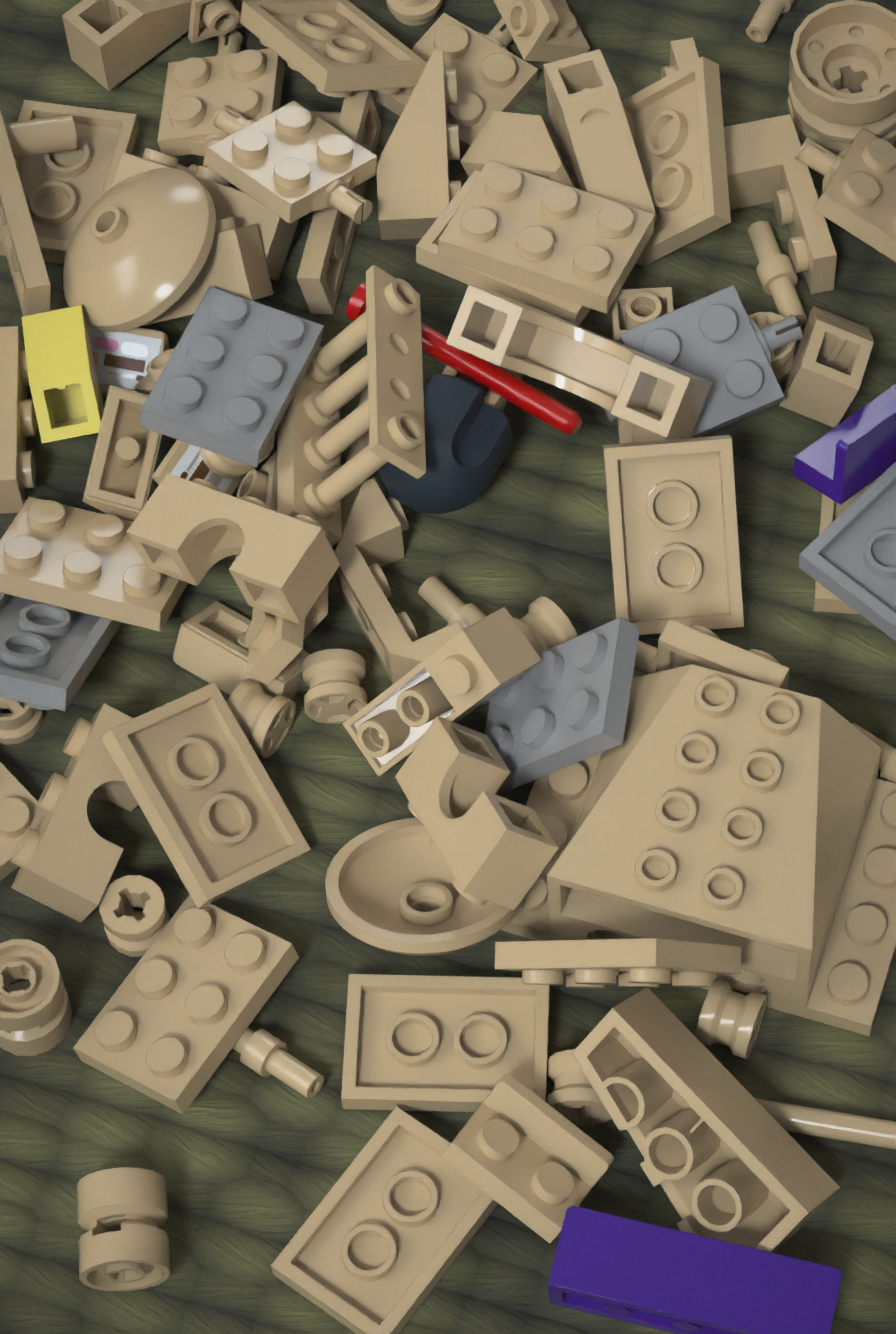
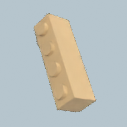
[572,987,840,1253]

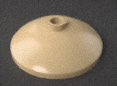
[63,168,216,332]
[325,817,524,956]

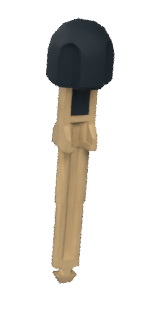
[377,174,580,514]

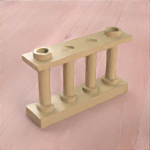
[277,265,426,547]

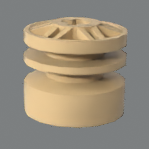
[787,0,896,156]

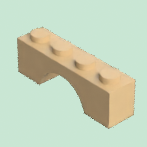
[446,285,713,439]

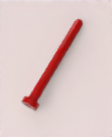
[346,282,582,434]

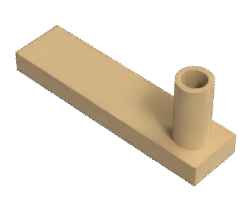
[297,90,382,314]
[0,110,77,316]

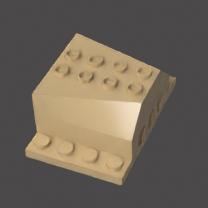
[500,664,896,1037]

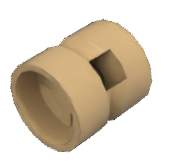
[0,939,73,1056]
[76,1167,170,1291]

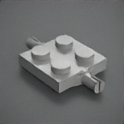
[602,285,803,440]

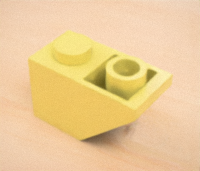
[21,304,104,443]

